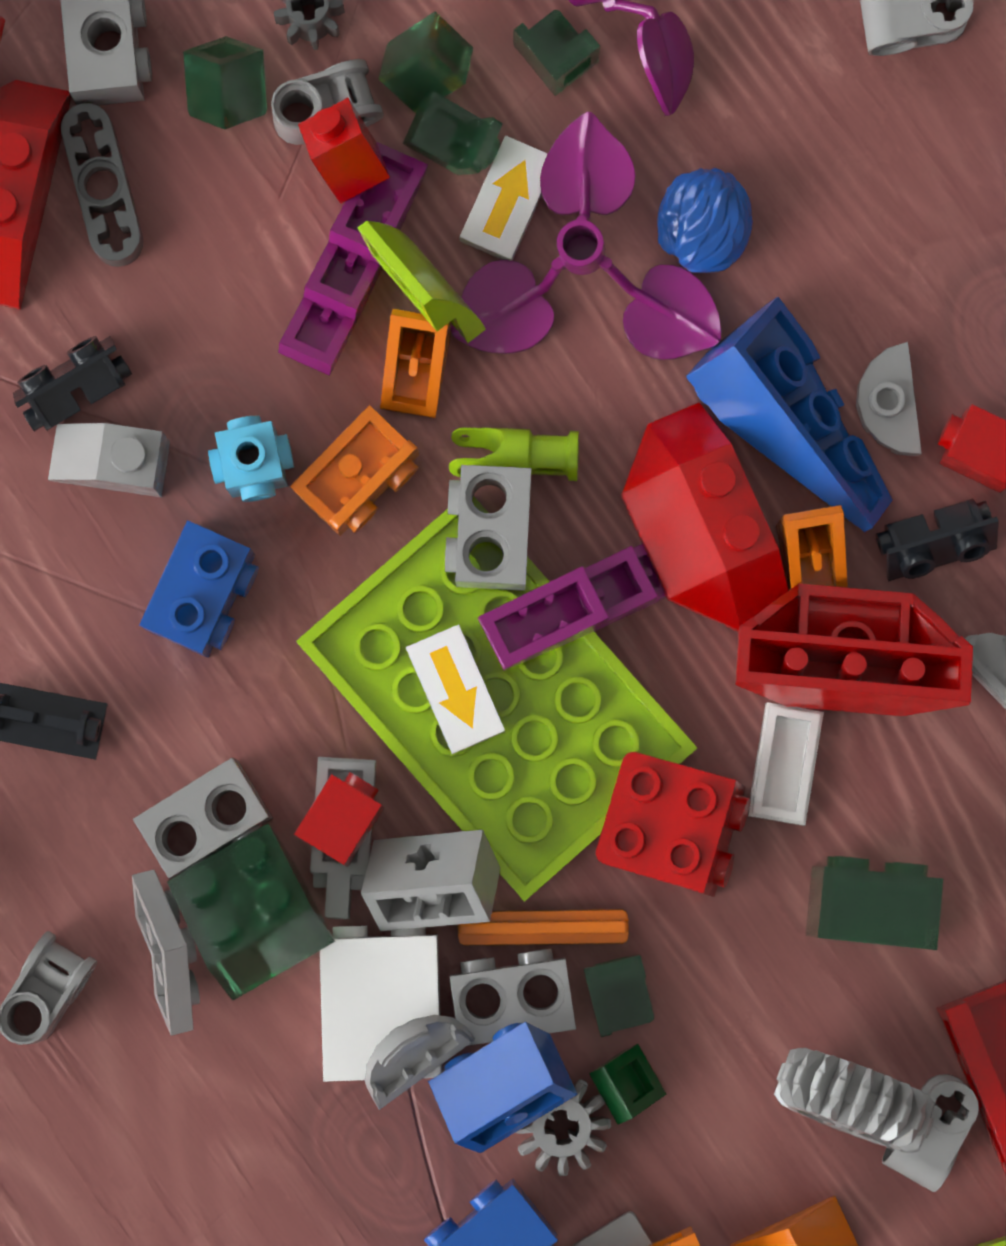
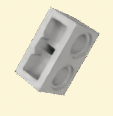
[445,465,531,590]
[133,758,273,883]
[450,948,576,1046]

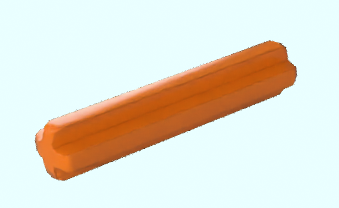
[458,909,629,946]

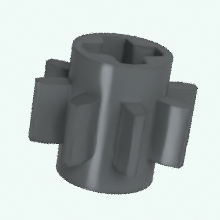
[273,0,345,50]

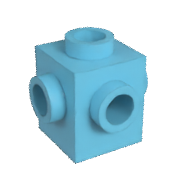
[208,416,294,502]

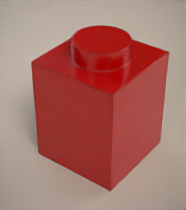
[298,97,390,204]
[937,404,1006,493]
[294,772,384,867]

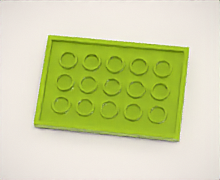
[296,496,697,902]

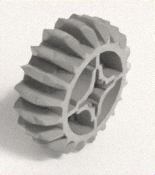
[774,1048,935,1153]

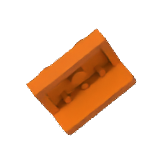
[290,405,419,536]

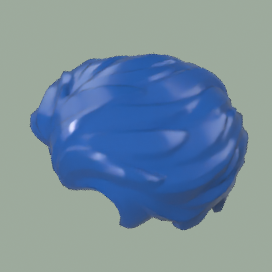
[657,168,753,273]

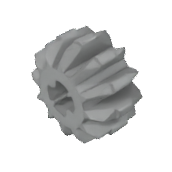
[515,1079,611,1176]

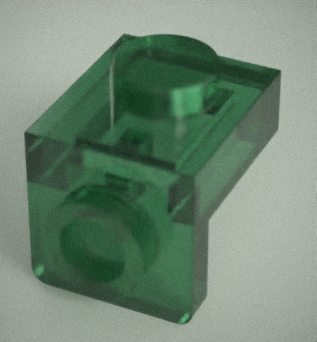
[402,92,503,175]

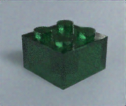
[167,823,335,1001]
[805,856,944,950]

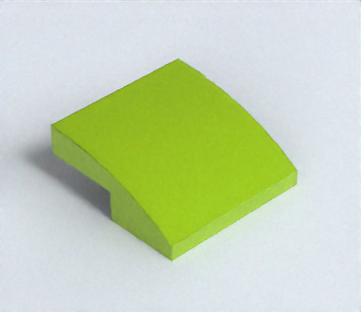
[358,221,486,343]

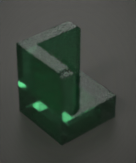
[513,10,600,96]
[378,11,473,113]
[183,36,267,130]
[582,953,654,1037]

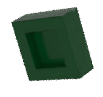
[589,1044,667,1125]

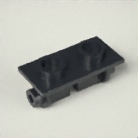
[13,336,132,432]
[875,499,999,582]
[0,683,108,760]

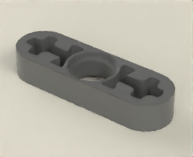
[61,103,144,267]

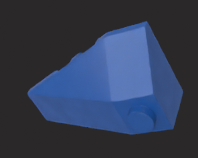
[686,297,893,532]

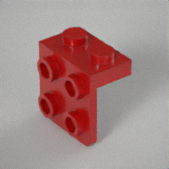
[596,752,750,897]

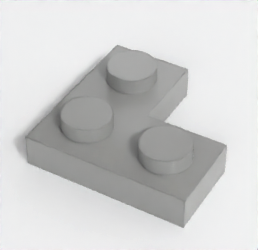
[132,870,200,1036]

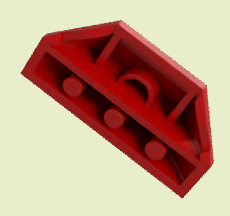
[0,80,72,310]
[621,402,788,632]
[735,583,973,717]

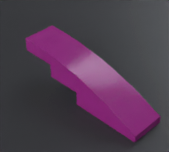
[278,142,428,376]
[478,544,666,670]

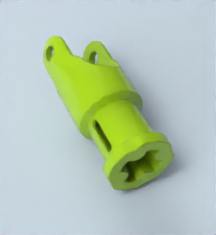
[449,427,579,481]

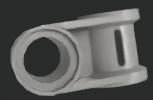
[860,0,973,56]
[271,59,384,145]
[0,931,97,1045]
[882,1074,979,1192]

